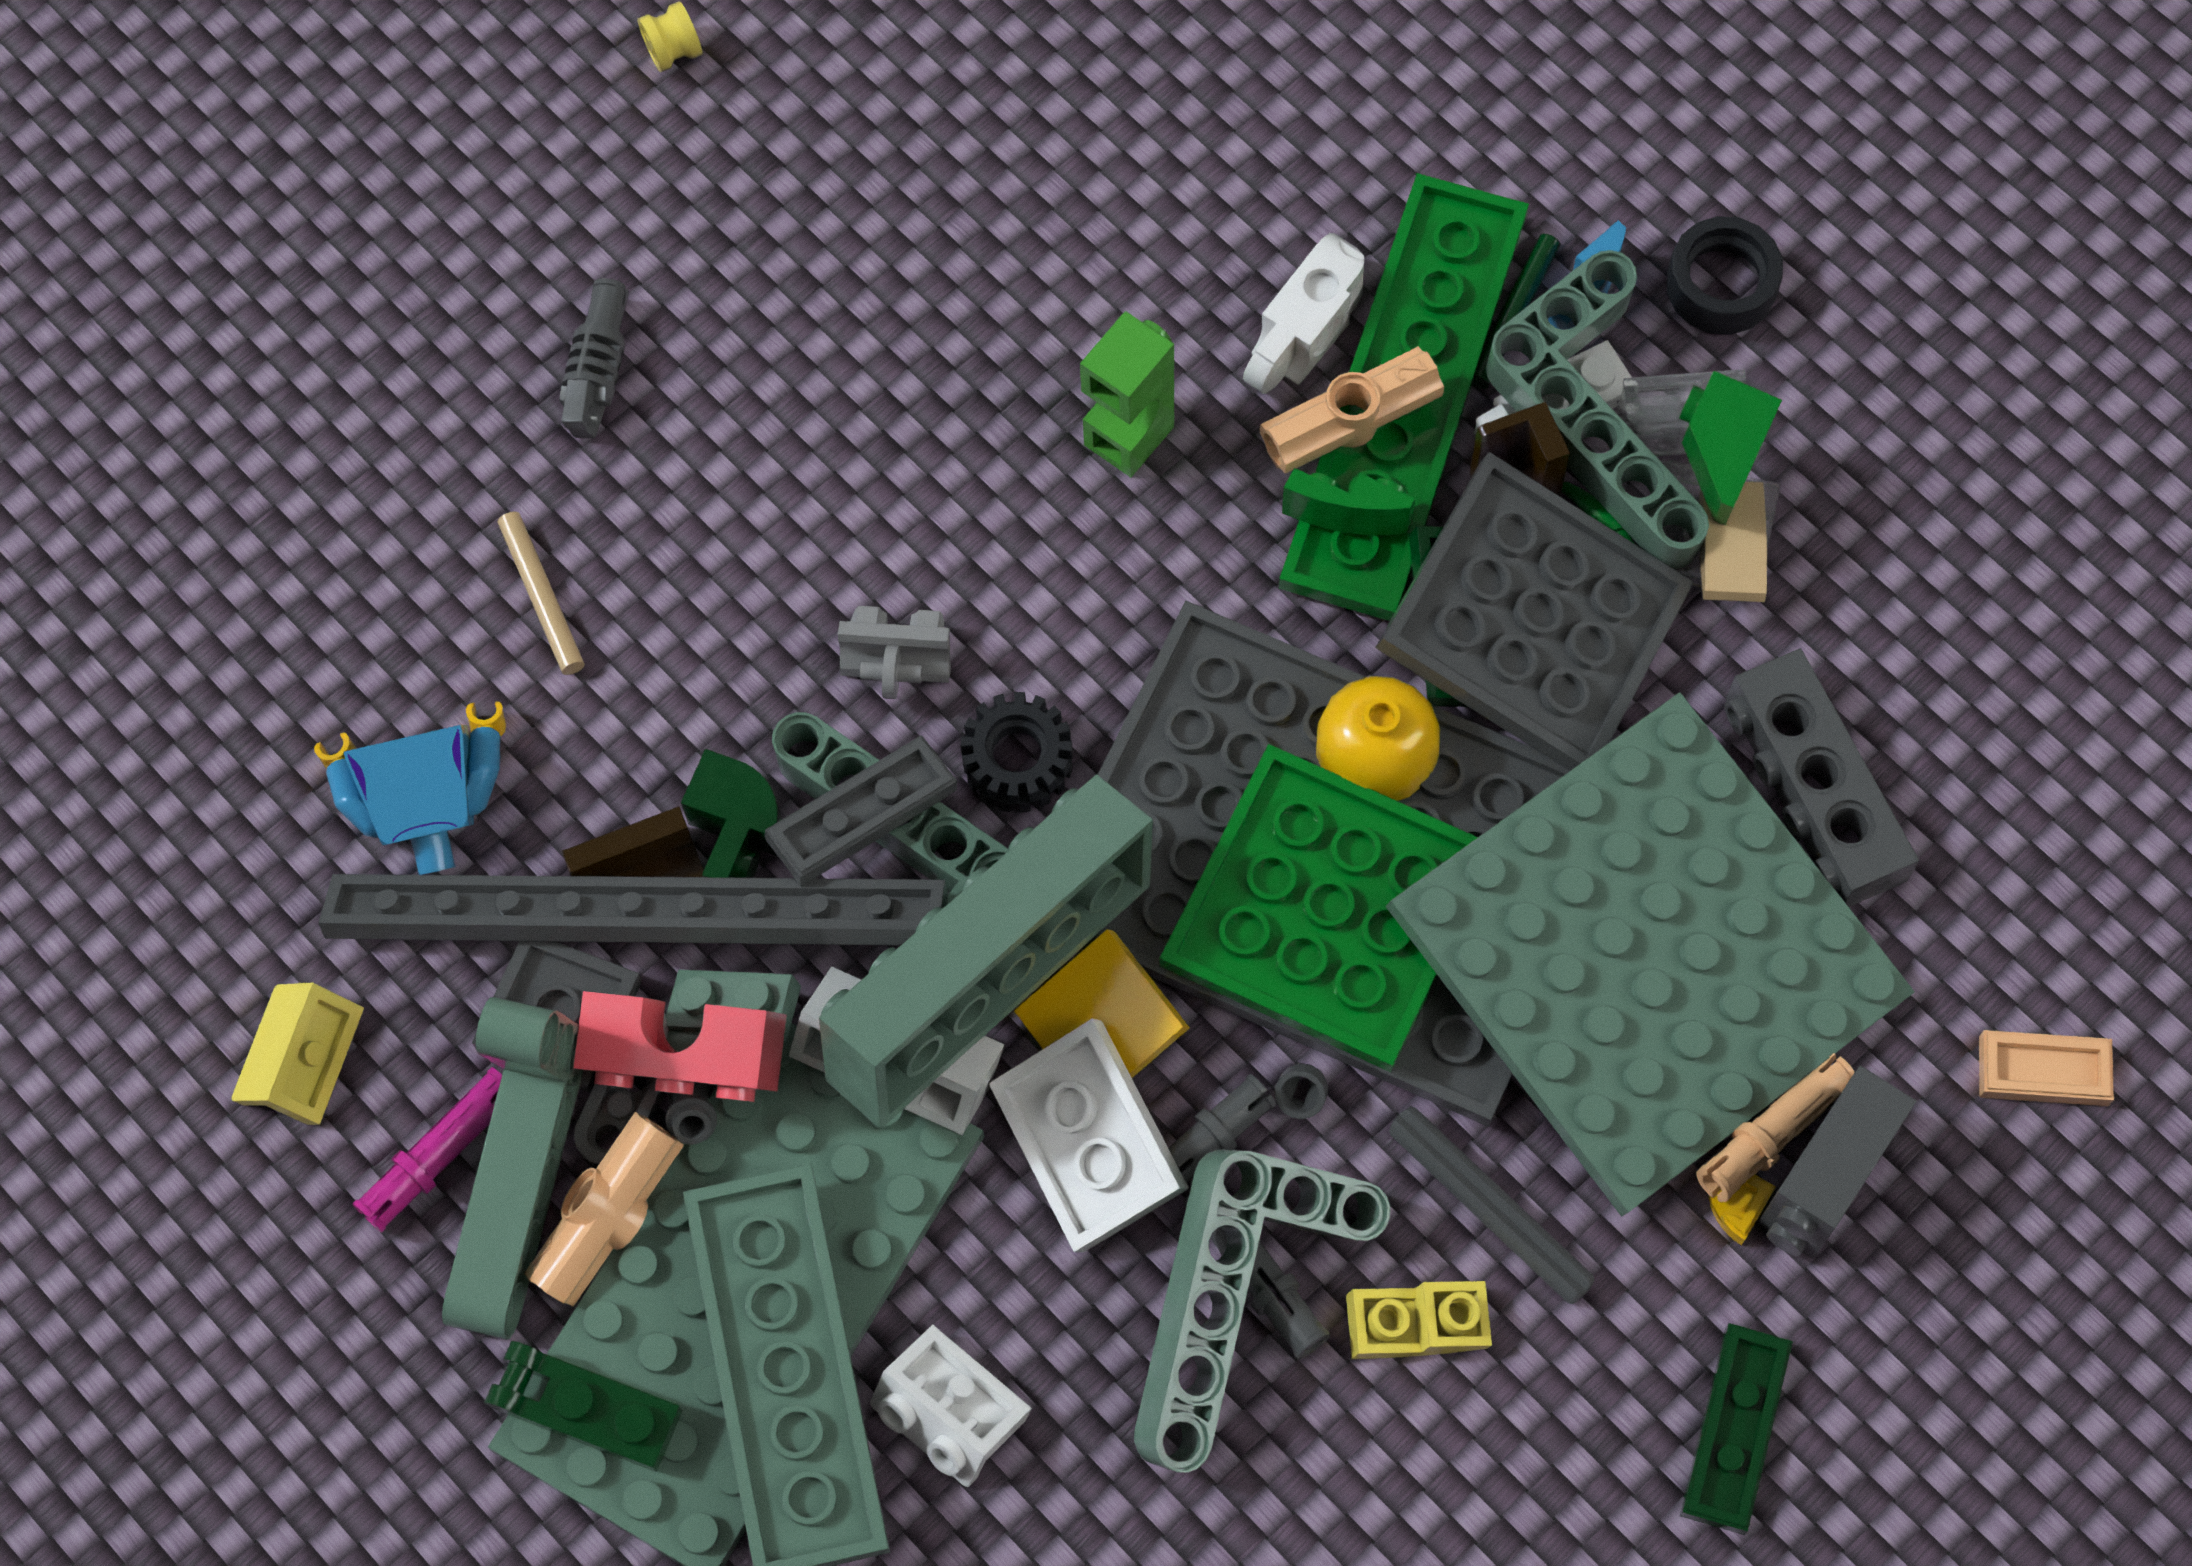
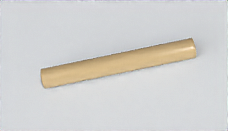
[497,512,585,675]

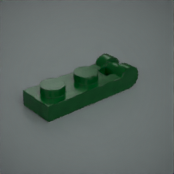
[484,1341,683,1472]

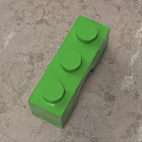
[1080,311,1174,478]

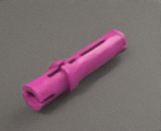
[352,1067,502,1233]

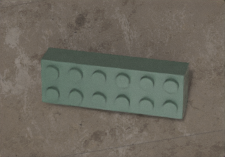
[819,774,1153,1129]

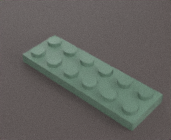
[683,1163,890,1566]

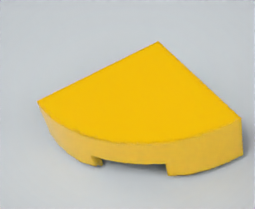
[1708,1175,1776,1246]

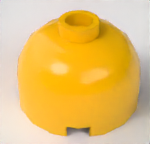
[1316,676,1440,801]

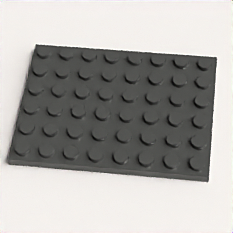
[1083,600,1569,1127]

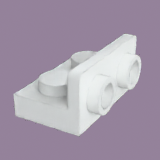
[870,1325,1032,1487]

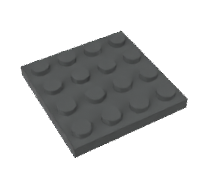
[1375,452,1693,771]

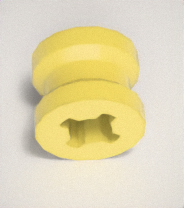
[637,1,703,72]

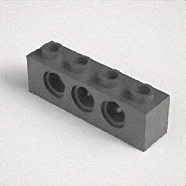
[1725,648,1920,907]

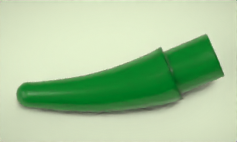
[1561,481,1636,545]

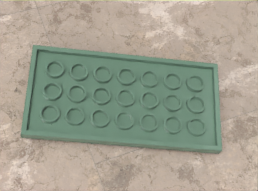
[488,1023,984,1566]

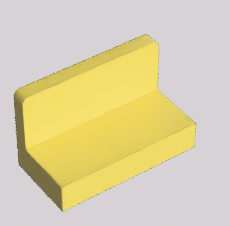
[231,983,364,1125]

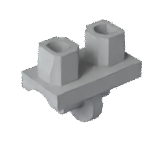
[837,606,951,699]

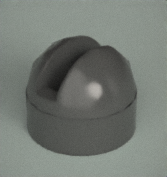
[1275,1063,1328,1119]

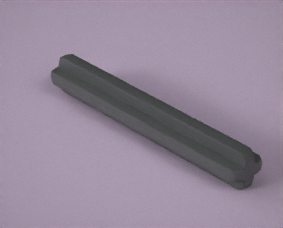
[1389,1106,1595,1304]

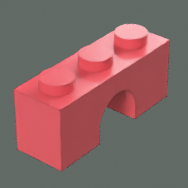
[573,991,787,1102]

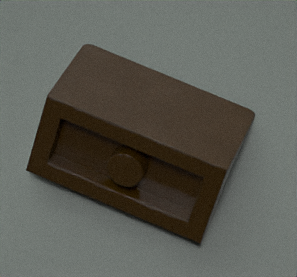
[1469,401,1570,496]
[562,806,704,877]

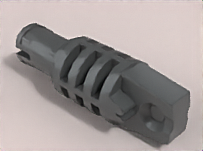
[559,278,629,438]

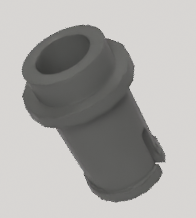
[666,1083,717,1145]

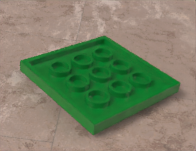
[1159,744,1478,1073]

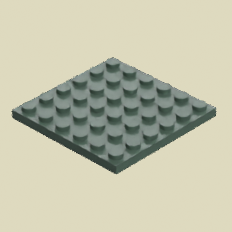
[1385,692,1915,1217]

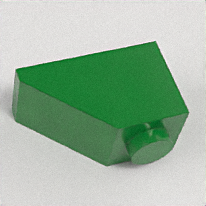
[1679,371,1782,525]

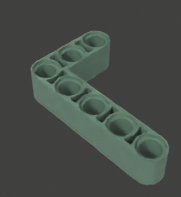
[1486,250,1709,569]
[772,712,1008,905]
[442,997,584,1340]
[1134,1149,1390,1472]

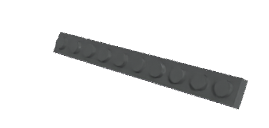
[318,874,949,945]

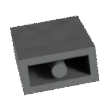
[1757,1065,1917,1259]

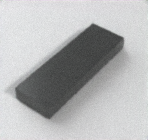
[765,735,957,886]

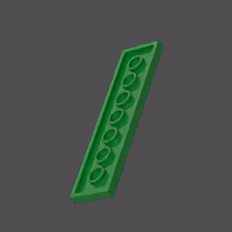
[1279,173,1529,621]

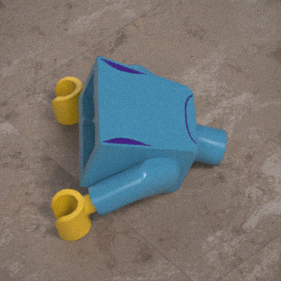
[314,701,506,875]

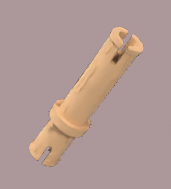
[1696,1053,1855,1202]

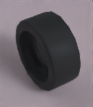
[1667,216,1783,335]

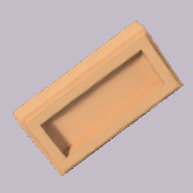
[1979,1030,2114,1106]

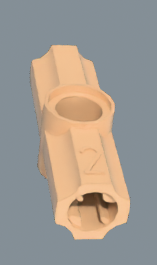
[1260,346,1444,474]
[524,1112,684,1307]

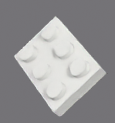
[988,1019,1189,1252]

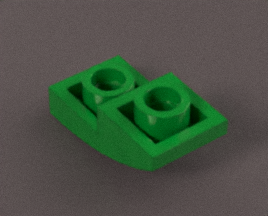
[1282,468,1416,535]

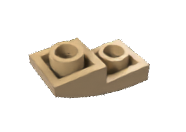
[1699,482,1767,602]

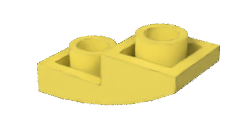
[1346,1281,1492,1359]

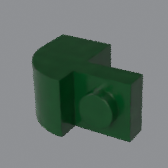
[681,749,782,878]

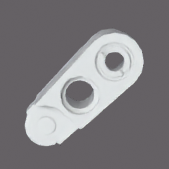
[1243,233,1364,394]

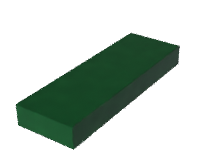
[1680,1323,1793,1535]

